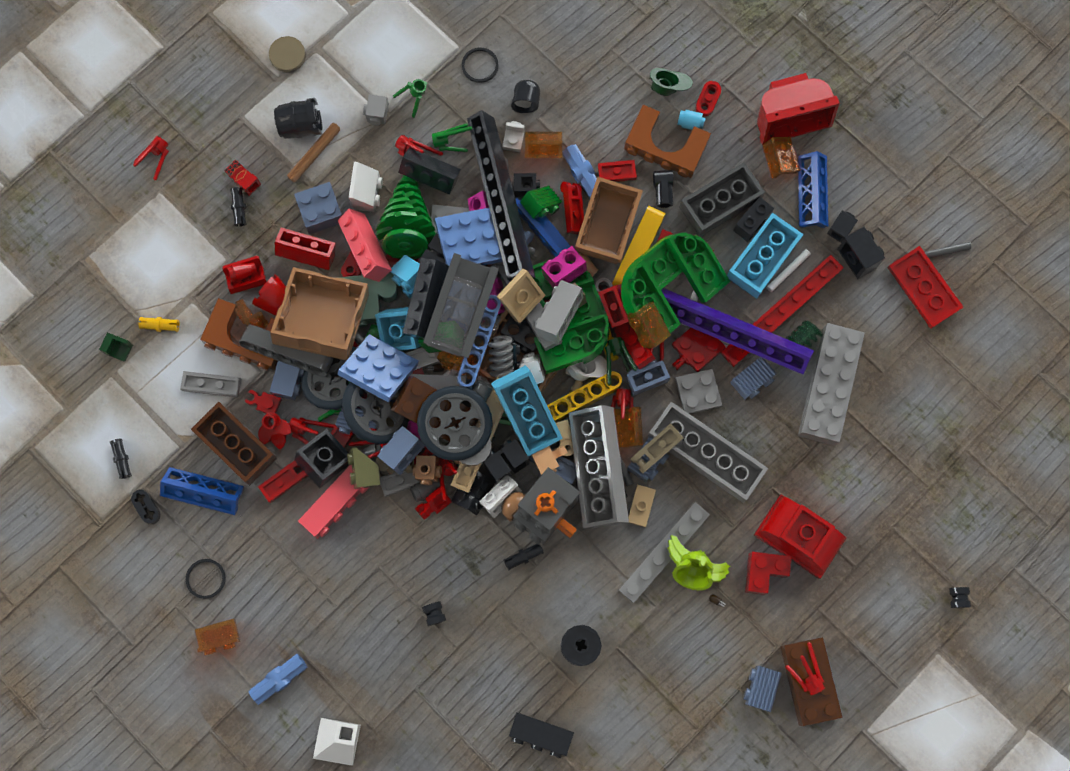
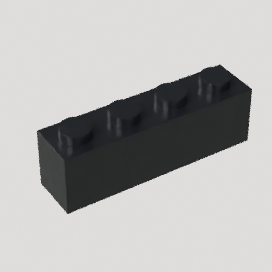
[402,258,449,340]

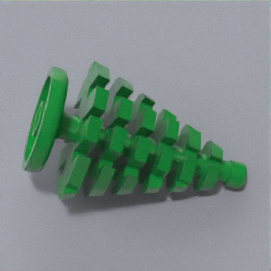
[375,175,436,259]

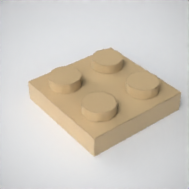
[497,269,545,323]

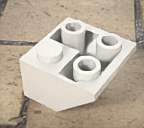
[313,718,361,766]

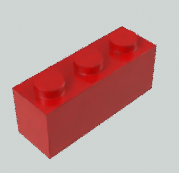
[275,227,335,270]

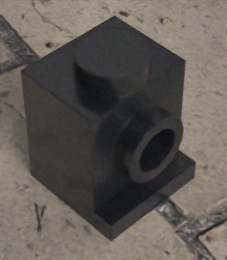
[514,173,540,197]

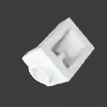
[502,121,525,152]

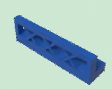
[798,151,828,228]
[515,198,571,258]
[160,467,244,515]

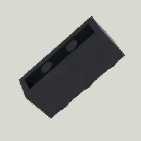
[398,147,461,195]
[509,712,574,758]

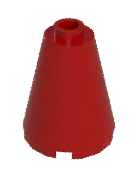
[252,274,286,316]

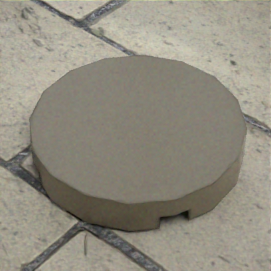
[269,36,306,73]

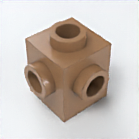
[413,455,442,485]

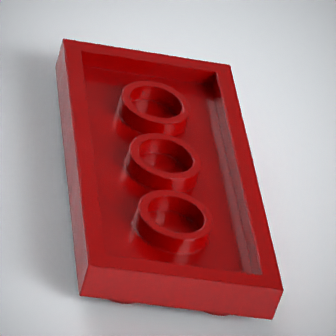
[887,246,963,329]

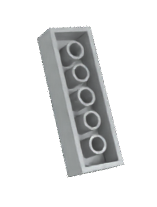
[798,323,865,446]
[647,402,768,503]
[569,405,629,529]

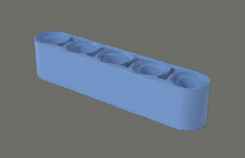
[457,295,501,388]

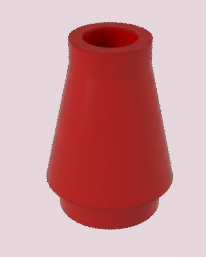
[227,262,257,283]

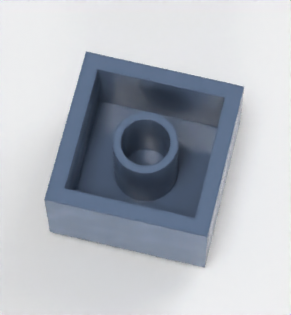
[294,182,342,235]

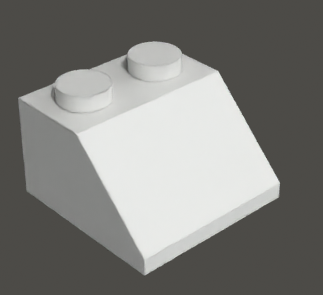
[349,162,383,212]

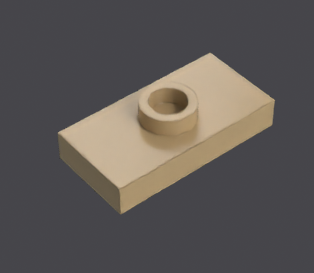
[628,484,656,528]

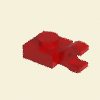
[415,487,451,520]

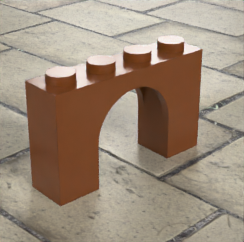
[624,105,711,178]
[200,298,278,371]

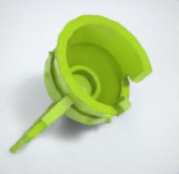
[668,535,730,591]

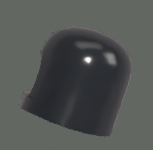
[511,80,540,114]

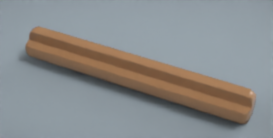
[287,123,340,183]

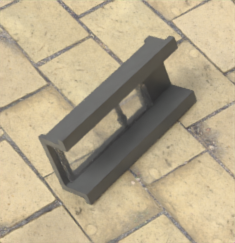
[423,253,499,358]

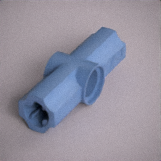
[562,144,597,199]
[248,654,308,705]

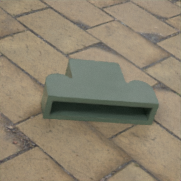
[337,273,398,327]

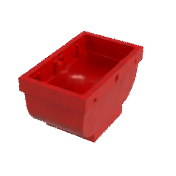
[757,73,840,146]
[753,494,847,579]

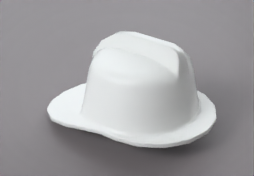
[565,355,607,381]

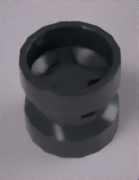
[949,587,971,608]
[422,601,446,626]

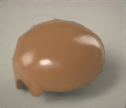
[501,492,525,521]

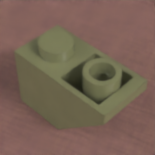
[347,448,380,489]

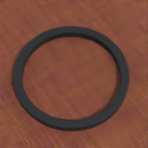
[462,47,498,83]
[186,559,226,599]

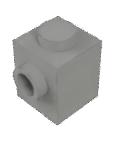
[363,94,389,125]

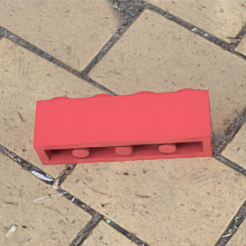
[337,208,392,282]
[298,465,369,539]

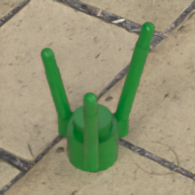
[393,79,427,118]
[432,123,473,152]

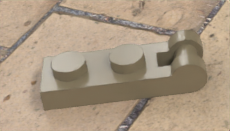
[630,423,684,474]

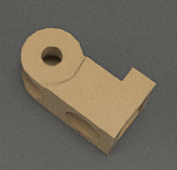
[556,419,574,458]

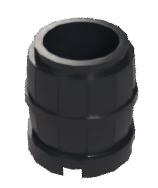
[274,98,323,139]
[561,625,602,666]

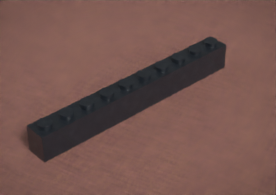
[467,110,536,282]

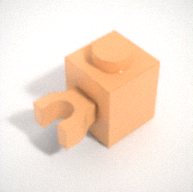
[531,445,568,475]

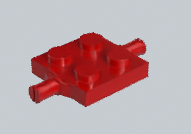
[672,328,726,372]

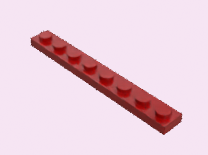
[720,255,844,367]

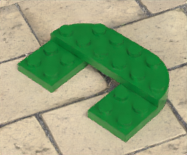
[621,233,730,346]
[533,261,609,374]

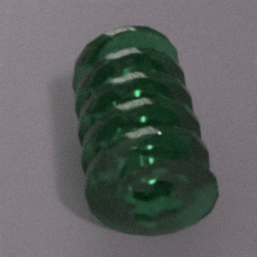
[786,320,823,347]

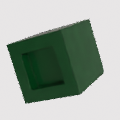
[99,332,133,362]

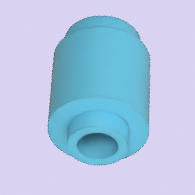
[677,110,705,130]

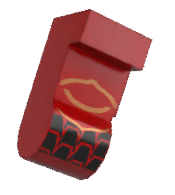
[224,160,261,196]

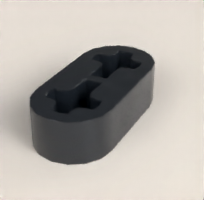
[131,490,161,524]

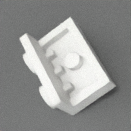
[479,475,522,518]

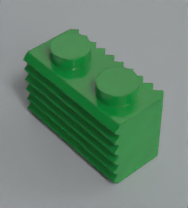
[519,185,562,219]

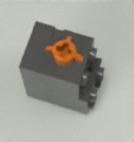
[513,467,580,545]

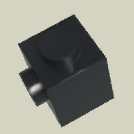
[827,210,858,243]

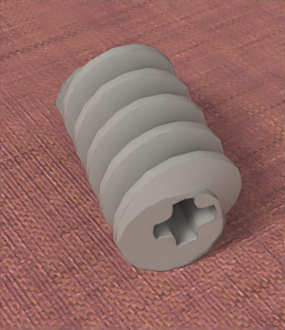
[488,336,514,378]

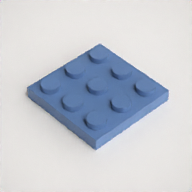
[434,208,503,266]
[338,334,419,402]

